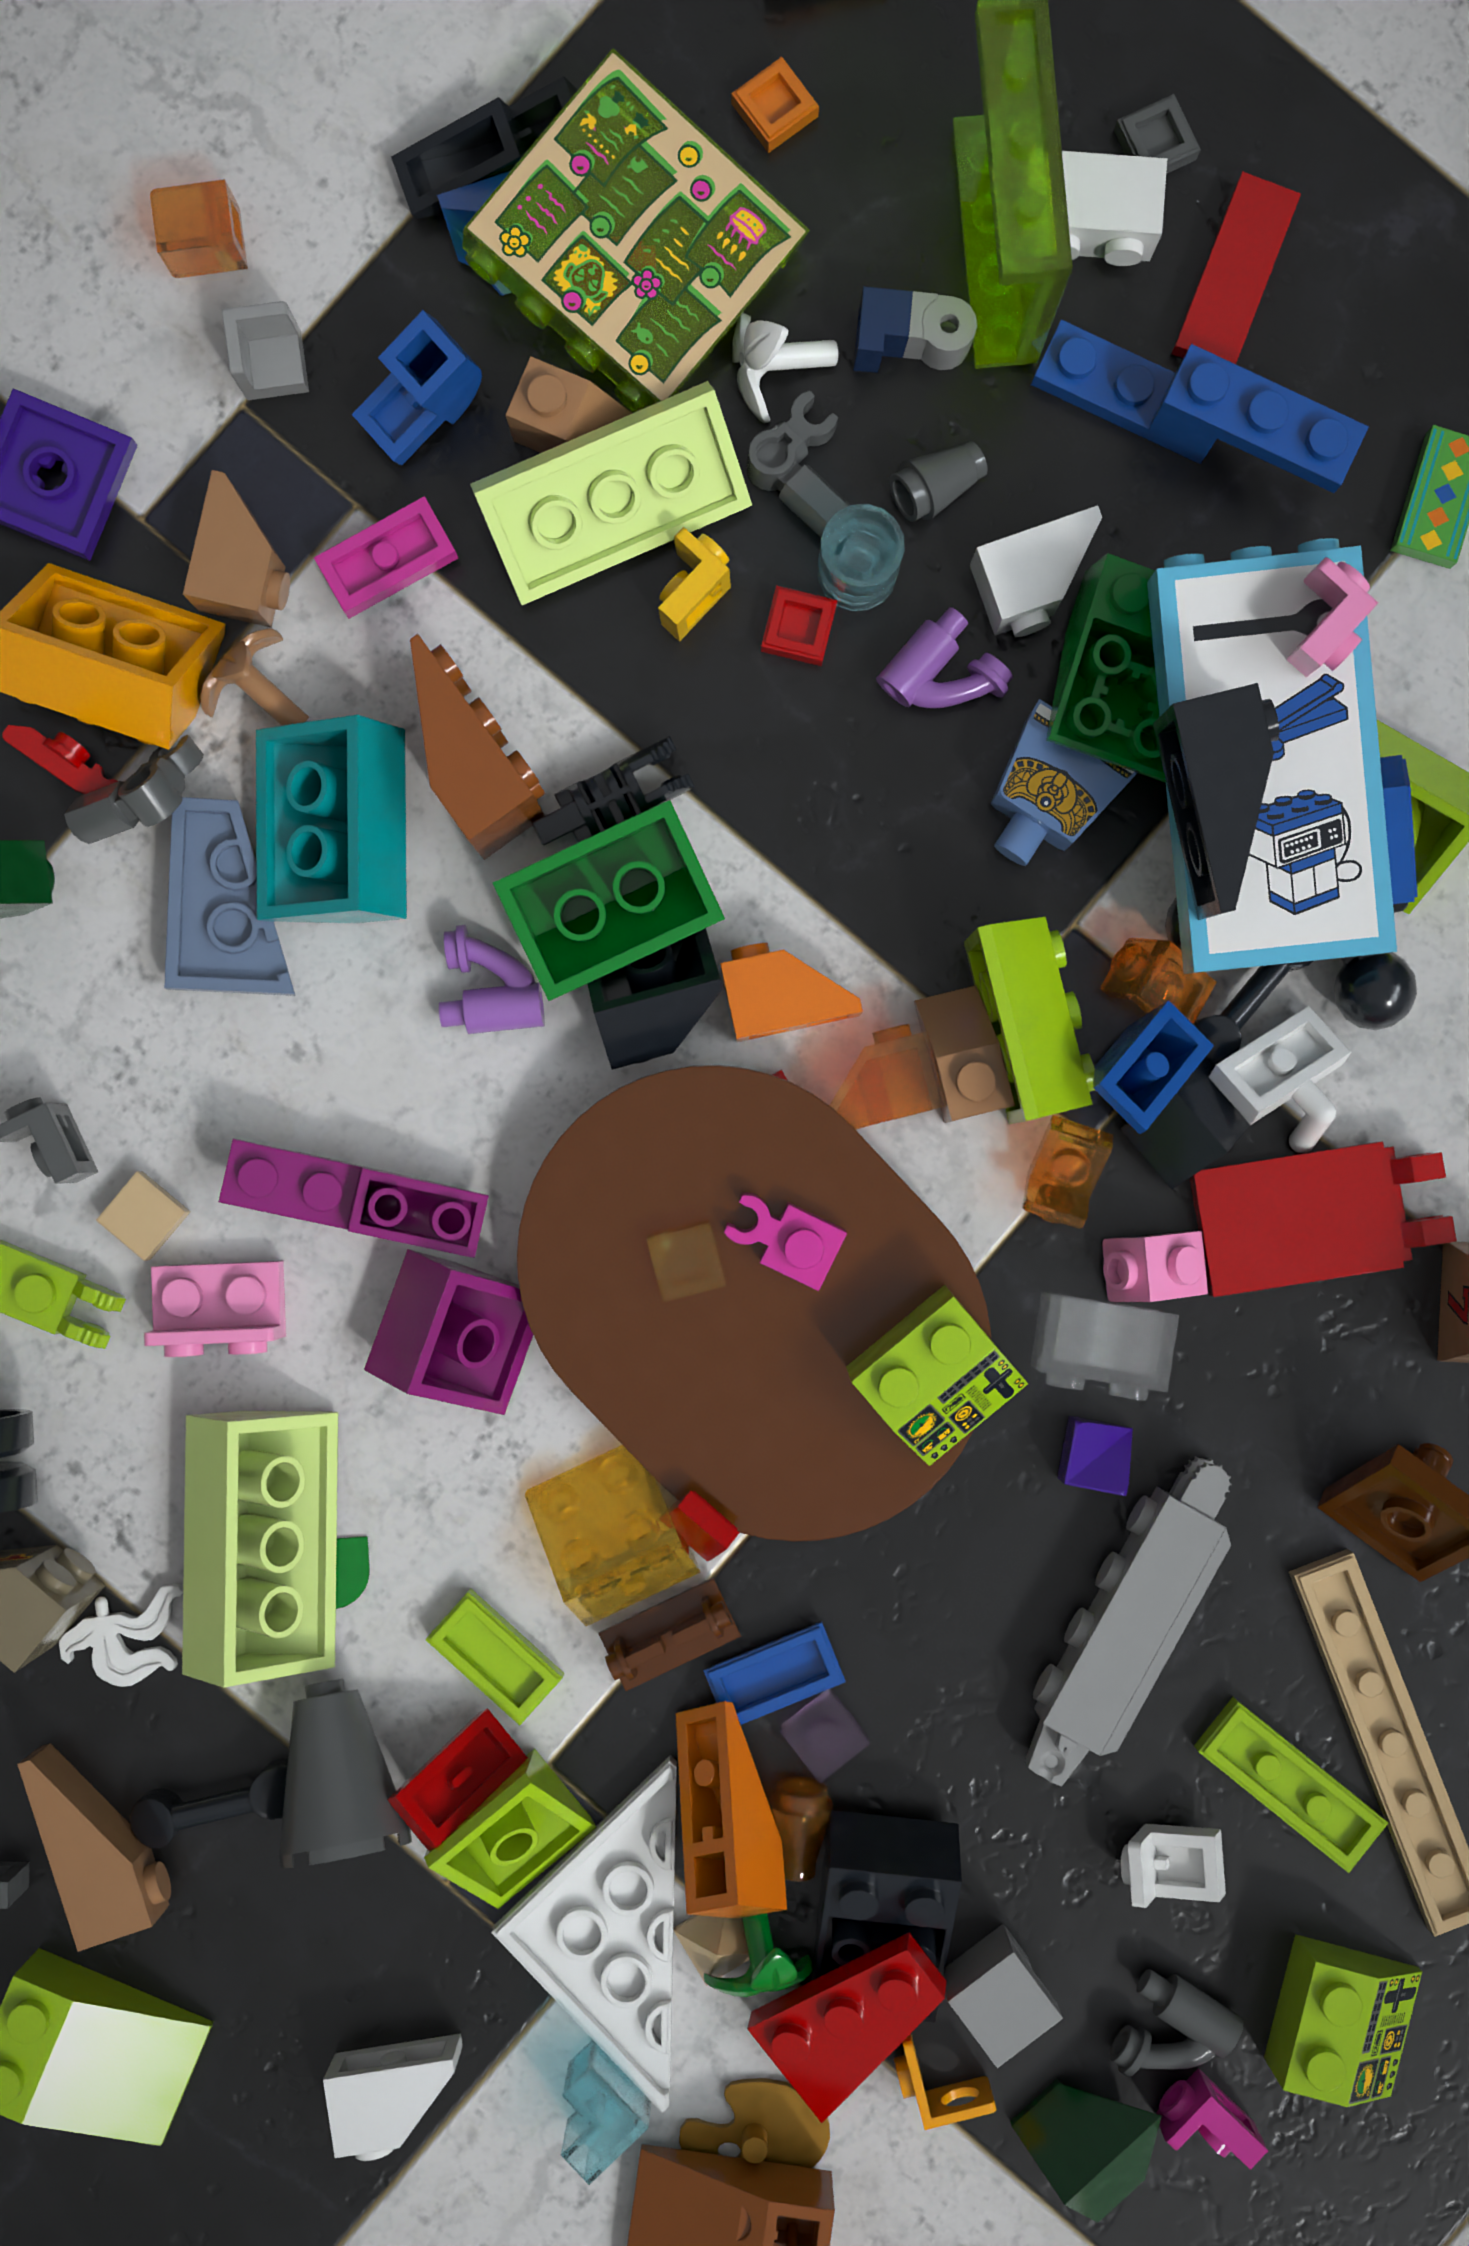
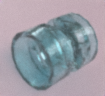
[817,504,905,611]

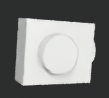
[1121,1824,1226,1908]

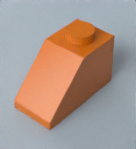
[720,943,863,1043]

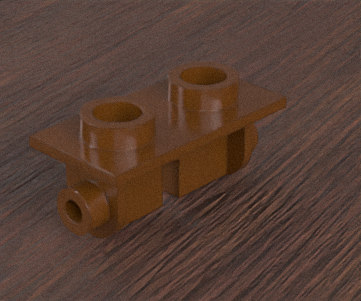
[598,1577,741,1691]

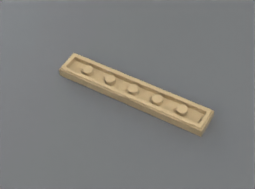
[1289,1549,1469,1937]

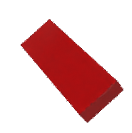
[1171,171,1301,364]

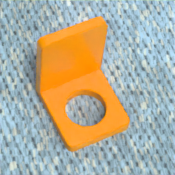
[894,2034,997,2130]

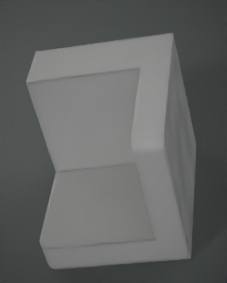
[222,301,309,400]

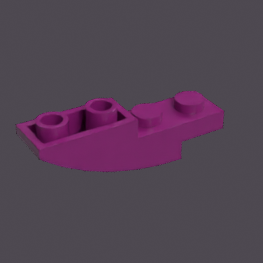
[218,1138,489,1258]

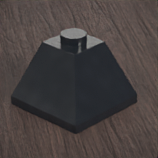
[587,928,723,1070]

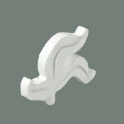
[59,1583,183,1687]

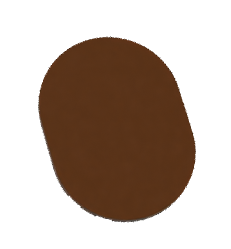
[517,1065,991,1541]

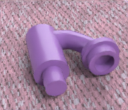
[876,607,1013,708]
[439,925,545,1034]

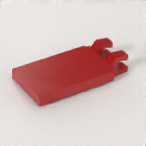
[1190,1141,1457,1297]

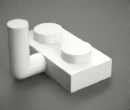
[1209,1006,1352,1154]

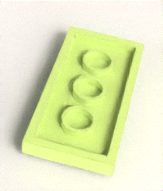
[470,381,752,605]

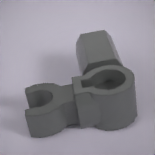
[746,390,854,542]
[64,735,204,844]

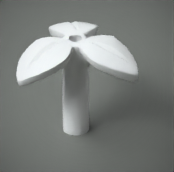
[732,313,838,423]

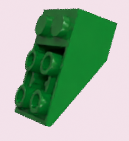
[1046,553,1166,783]

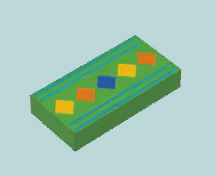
[1390,425,1469,569]

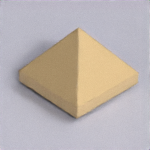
[674,1915,749,1986]

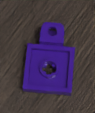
[0,388,138,561]

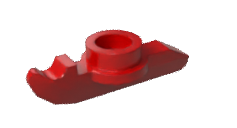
[2,725,118,794]

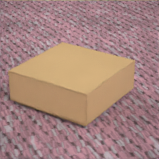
[96,1171,191,1261]

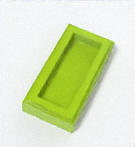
[425,1588,564,1726]

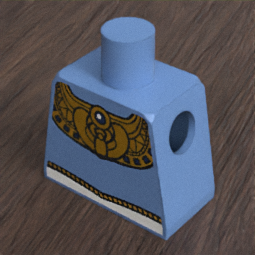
[991,699,1137,866]

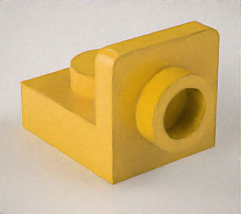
[658,527,731,642]

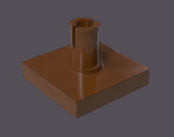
[1317,1443,1469,1582]

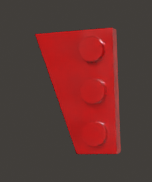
[747,1933,947,2123]

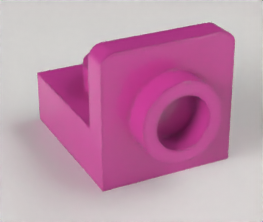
[1156,2068,1268,2170]

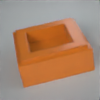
[731,57,819,153]

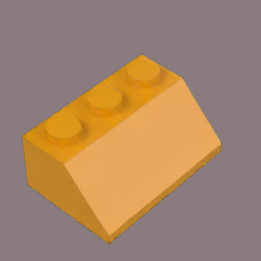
[0,563,226,750]

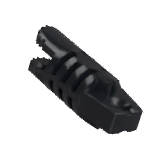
[532,736,695,846]

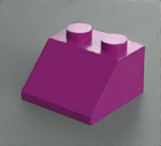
[364,1249,533,1415]

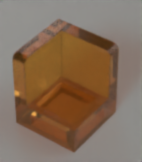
[150,179,248,278]

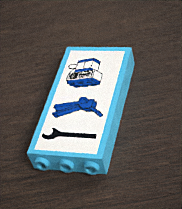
[1147,538,1397,974]

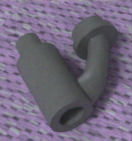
[1109,1969,1244,2077]

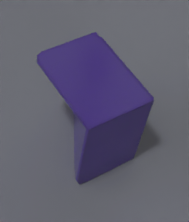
[1057,1416,1133,1496]

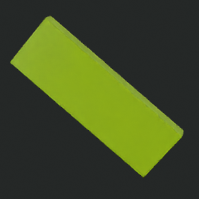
[1194,1697,1388,1873]

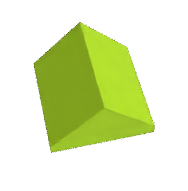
[424,1748,597,1909]

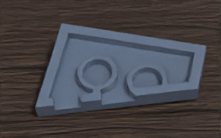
[164,797,296,996]

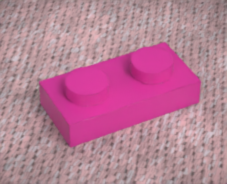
[314,496,458,619]

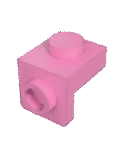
[1286,557,1378,677]
[1102,1231,1208,1302]

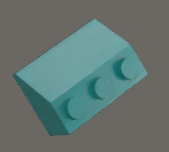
[256,715,407,923]

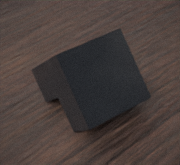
[1120,1057,1250,1189]

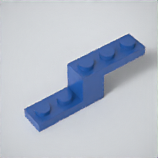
[1031,319,1369,493]

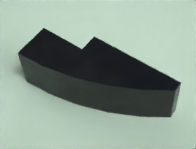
[391,76,604,219]

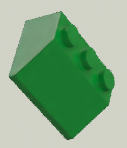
[493,800,725,1001]

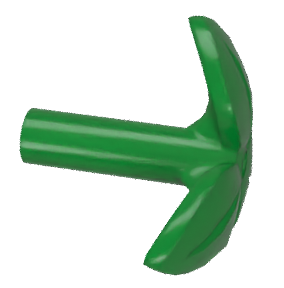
[703,1913,813,1997]

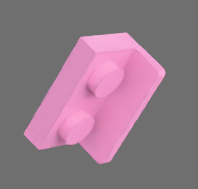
[144,1261,286,1357]

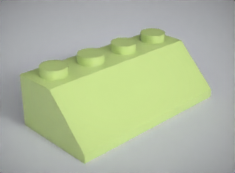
[182,1411,338,1688]

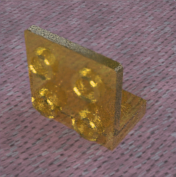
[525,1445,701,1626]

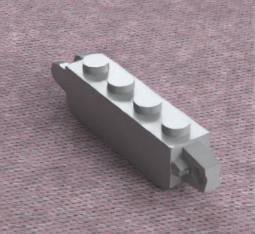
[1025,1456,1232,1787]

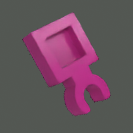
[724,1192,847,1291]

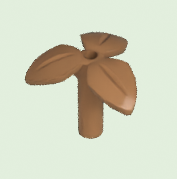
[201,628,309,726]

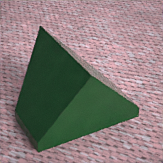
[1010,2078,1162,2223]

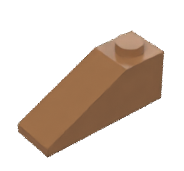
[17,1743,171,1952]

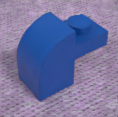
[352,310,482,465]

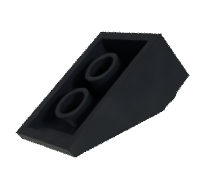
[1153,683,1279,920]

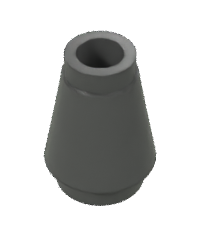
[889,441,988,522]

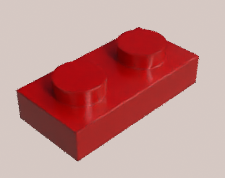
[387,1708,528,1851]

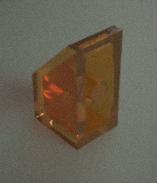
[829,1024,946,1130]

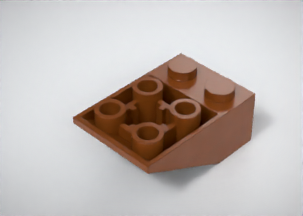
[410,634,545,860]
[627,2144,835,2246]

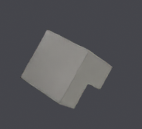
[944,1924,1063,2068]

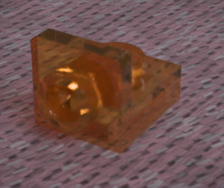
[1101,938,1217,1025]
[1022,1115,1114,1229]

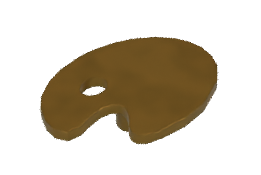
[679,2078,830,2168]

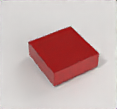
[761,585,838,666]
[660,1490,740,1562]

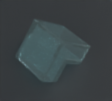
[561,2039,651,2185]

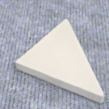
[492,1755,677,2113]

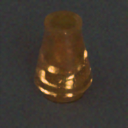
[769,1776,833,1882]

